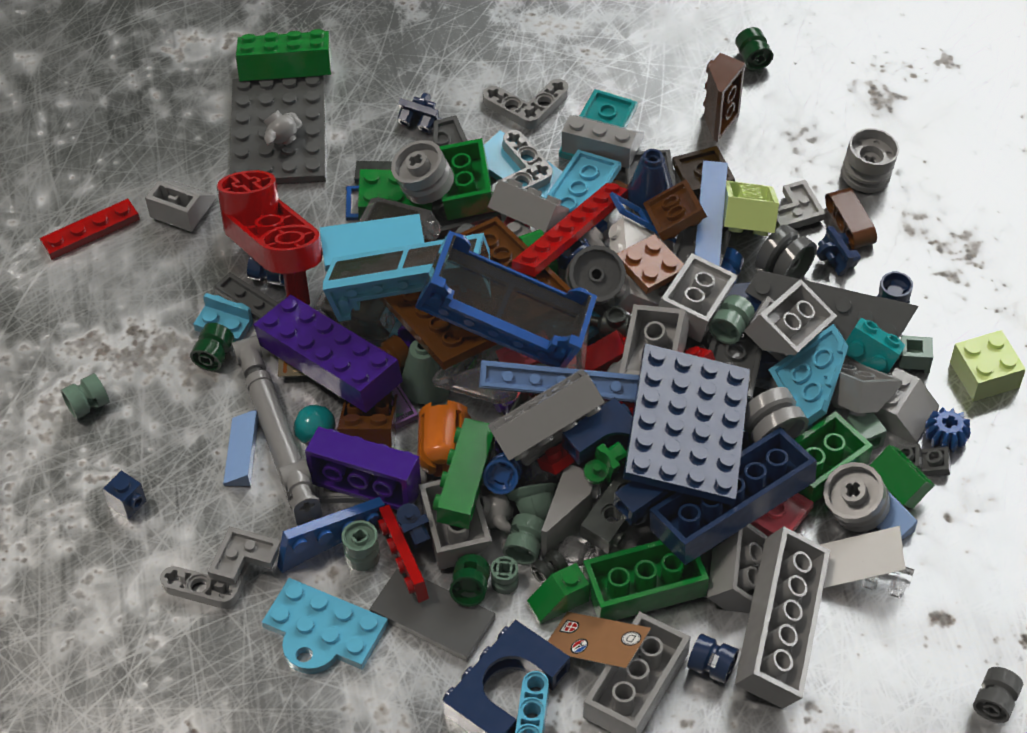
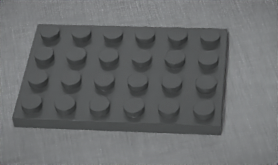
[230,75,326,185]

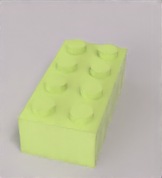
[723,180,779,236]

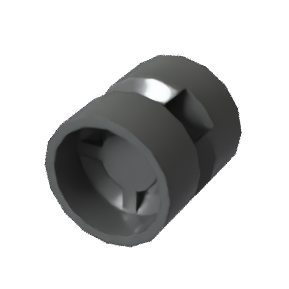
[973,667,1024,723]

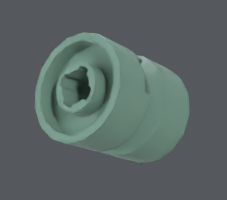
[709,295,755,344]
[60,373,110,420]
[503,513,545,565]
[342,520,380,571]

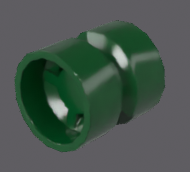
[735,27,774,71]
[190,323,234,371]
[449,554,491,607]

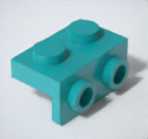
[846,318,906,374]

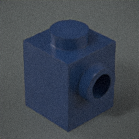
[103,470,147,519]

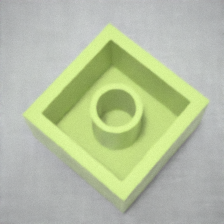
[950,330,1026,401]

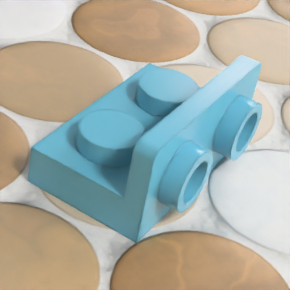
[193,293,253,342]

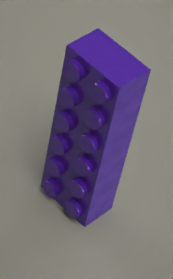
[253,294,403,413]

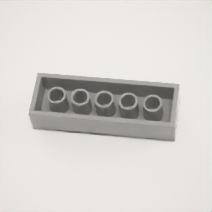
[734,526,830,708]

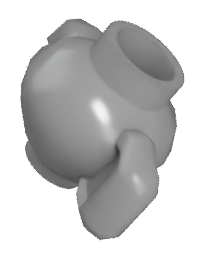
[263,110,303,146]
[479,487,514,532]

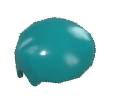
[293,405,336,444]

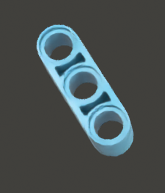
[515,671,549,733]

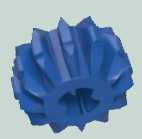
[925,406,971,452]

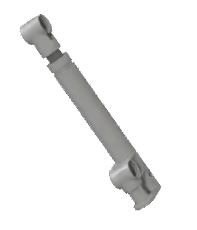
[231,335,323,526]

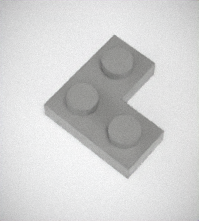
[776,179,826,229]
[208,526,281,585]

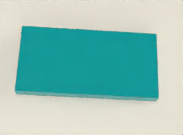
[559,89,638,160]

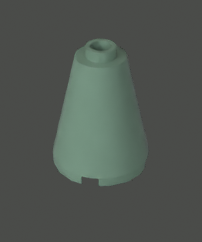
[400,340,452,406]

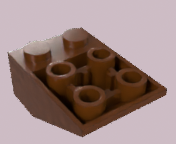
[337,391,398,448]

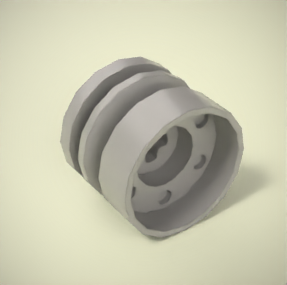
[841,128,900,193]

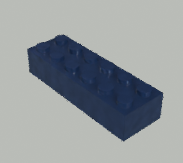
[649,427,817,565]

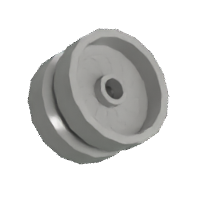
[391,140,454,204]
[744,387,809,443]
[823,462,891,532]

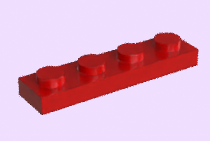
[39,198,140,260]
[378,505,429,603]

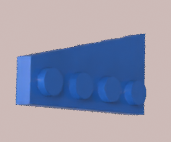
[277,497,385,573]

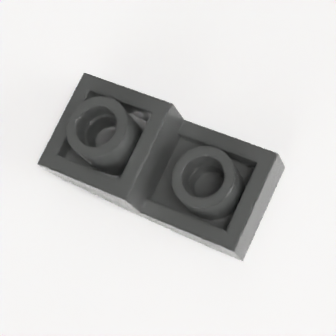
[894,444,951,476]

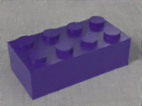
[305,426,421,510]

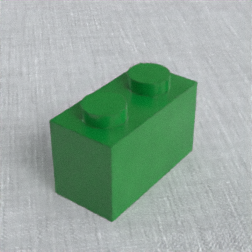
[869,445,935,509]

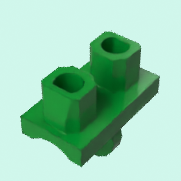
[583,442,627,486]

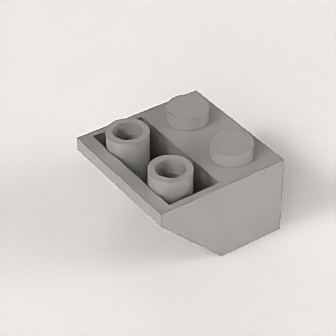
[145,181,216,232]

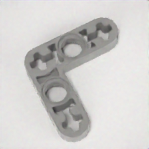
[483,79,568,129]
[492,130,552,193]
[160,562,254,609]

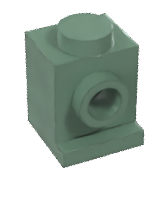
[896,335,934,373]

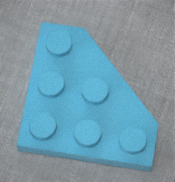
[768,324,849,426]

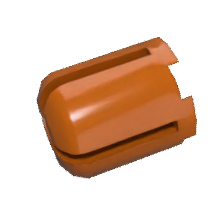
[417,400,471,477]

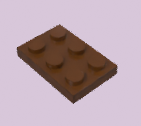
[643,179,707,241]

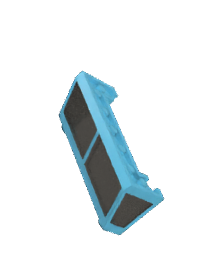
[323,233,490,322]

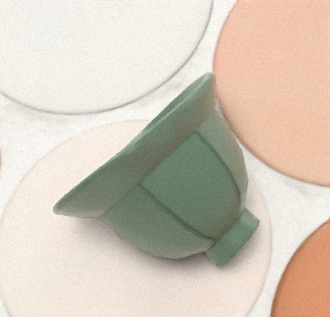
[506,483,558,521]

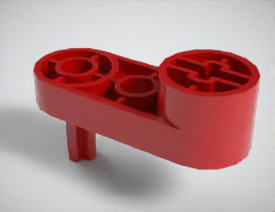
[217,170,323,305]

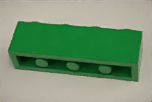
[433,418,495,529]

